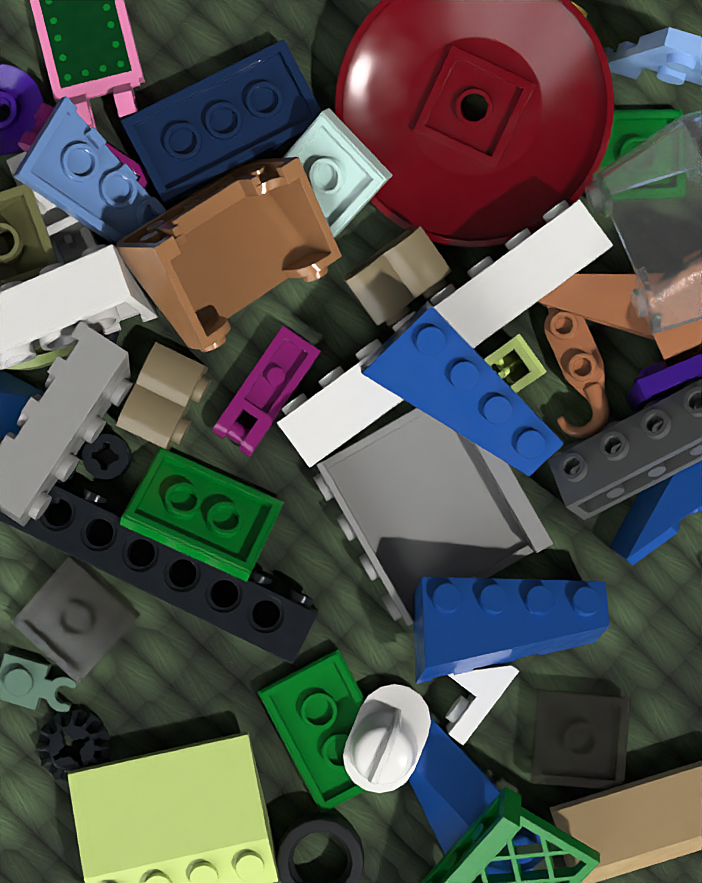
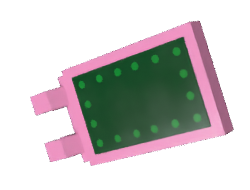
[30,0,145,130]

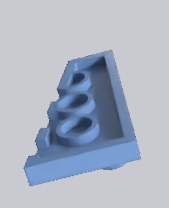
[13,96,167,246]

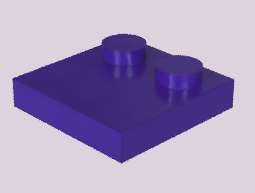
[626,354,702,412]

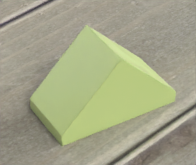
[484,334,547,393]

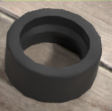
[276,812,364,883]

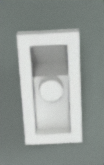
[445,662,519,745]

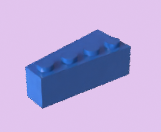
[360,301,564,476]
[413,577,609,684]

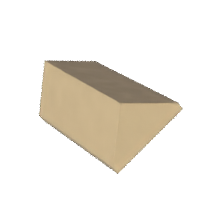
[550,761,702,883]

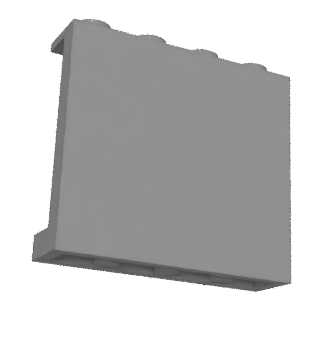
[313,408,553,626]

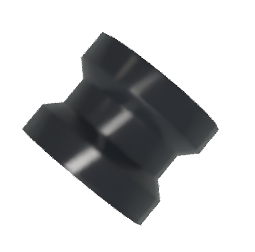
[82,434,132,479]

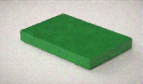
[120,447,284,582]
[258,648,366,814]

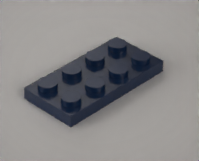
[121,39,322,205]

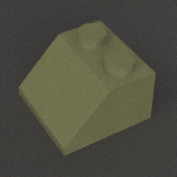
[0,184,59,287]

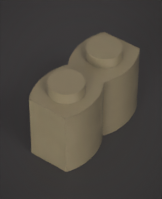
[342,224,452,326]
[116,342,211,450]

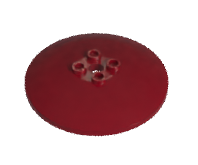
[335,0,614,247]

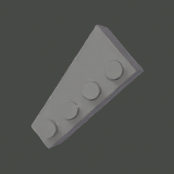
[0,321,133,526]

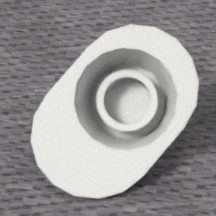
[343,684,431,793]

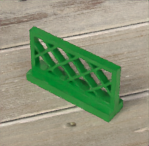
[420,786,600,883]

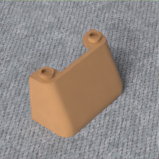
[116,157,342,352]

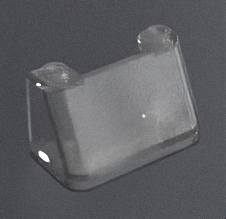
[585,110,702,334]

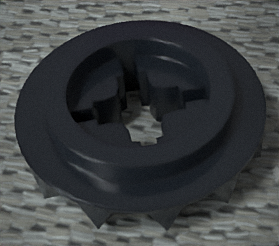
[36,709,111,782]

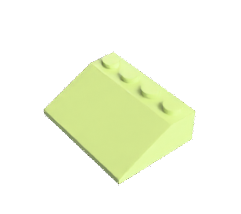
[67,731,278,883]

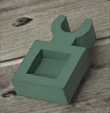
[0,651,80,712]

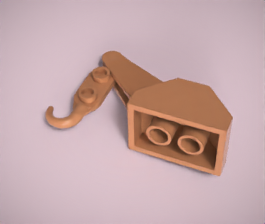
[538,251,702,439]

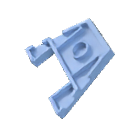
[603,27,702,91]

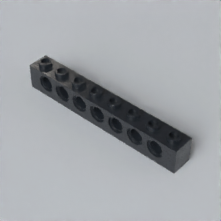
[0,479,319,664]

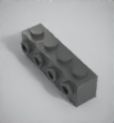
[548,377,702,520]

